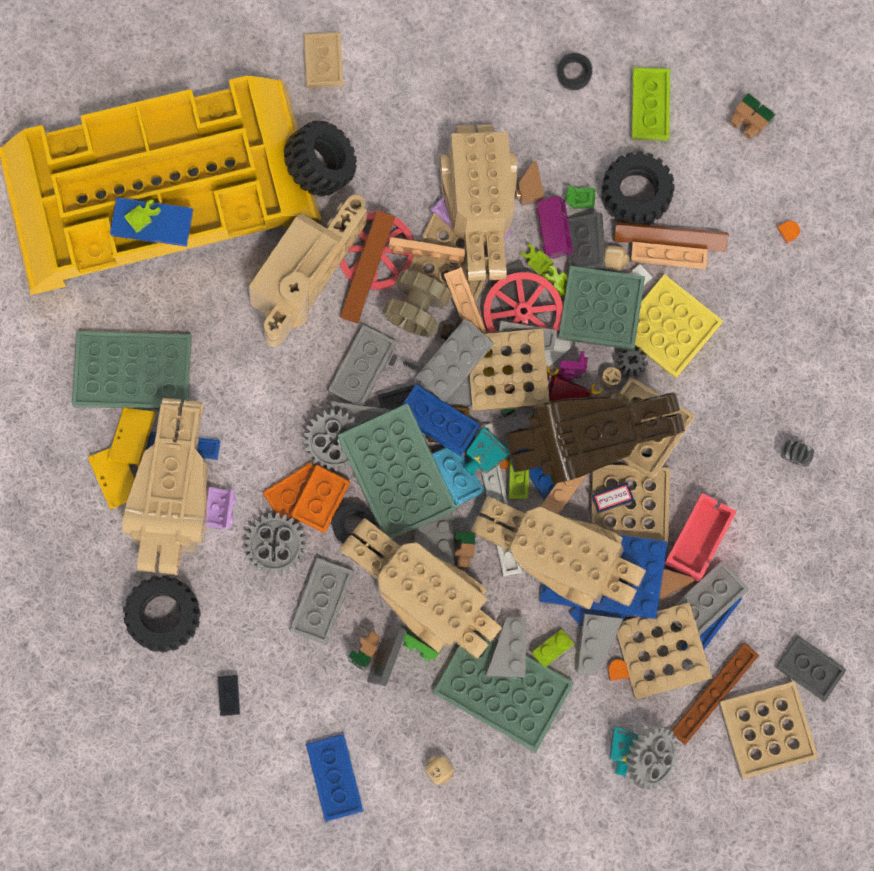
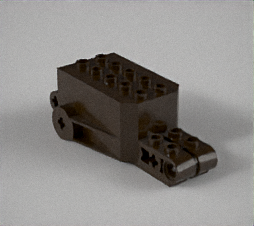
[504,392,685,483]

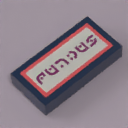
[591,482,634,514]

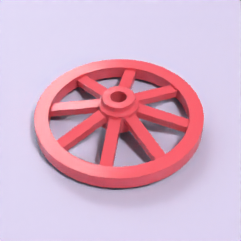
[339,212,414,290]
[483,272,563,333]

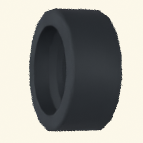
[557,53,592,90]

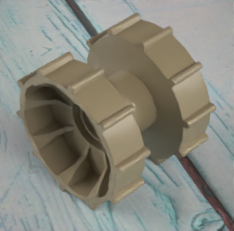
[381,269,453,338]

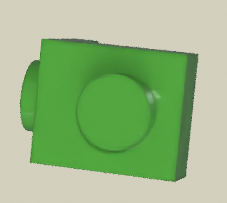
[565,186,596,209]

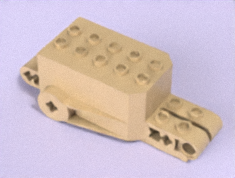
[439,124,517,281]
[249,195,367,347]
[122,398,209,575]
[470,497,646,610]
[339,518,502,659]

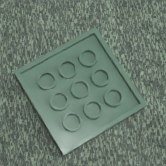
[559,266,645,350]

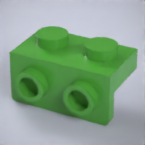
[403,629,443,661]

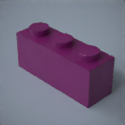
[537,196,574,259]

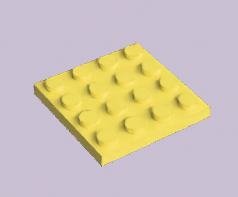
[635,274,724,379]

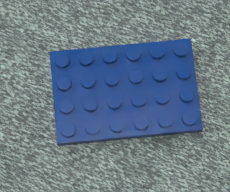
[540,535,668,620]

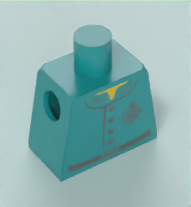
[463,428,511,476]
[609,727,639,777]

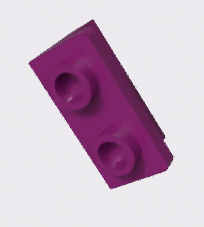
[558,351,588,380]

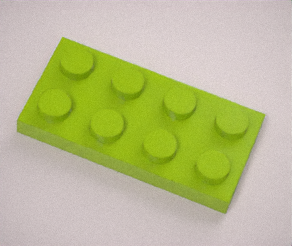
[632,67,670,141]

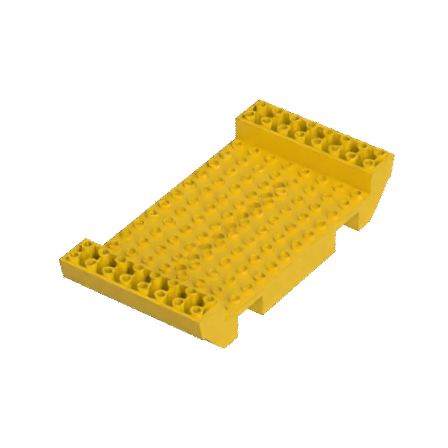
[0,75,323,295]

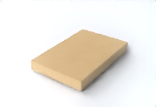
[304,32,343,88]

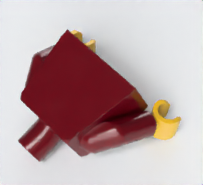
[547,366,603,401]

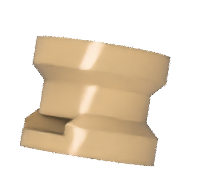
[601,367,621,389]

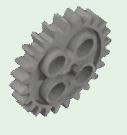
[303,408,361,471]
[244,513,307,576]
[626,725,680,790]

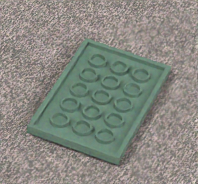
[72,331,192,409]
[337,403,457,539]
[433,630,574,753]

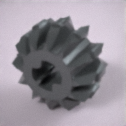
[615,348,648,378]
[780,440,814,467]

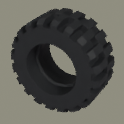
[284,120,357,197]
[601,151,675,225]
[123,575,201,653]

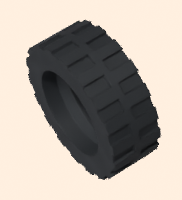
[332,502,375,544]

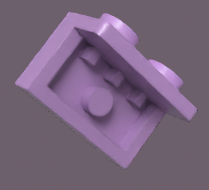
[206,487,236,529]

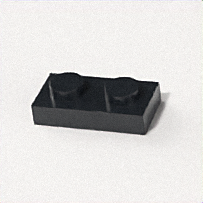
[377,385,414,410]
[218,675,241,716]

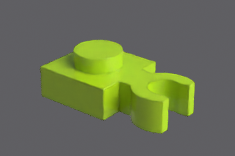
[124,199,161,233]
[521,244,554,277]
[542,266,568,298]

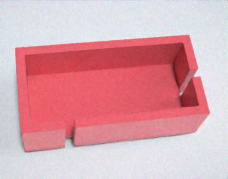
[665,493,737,582]

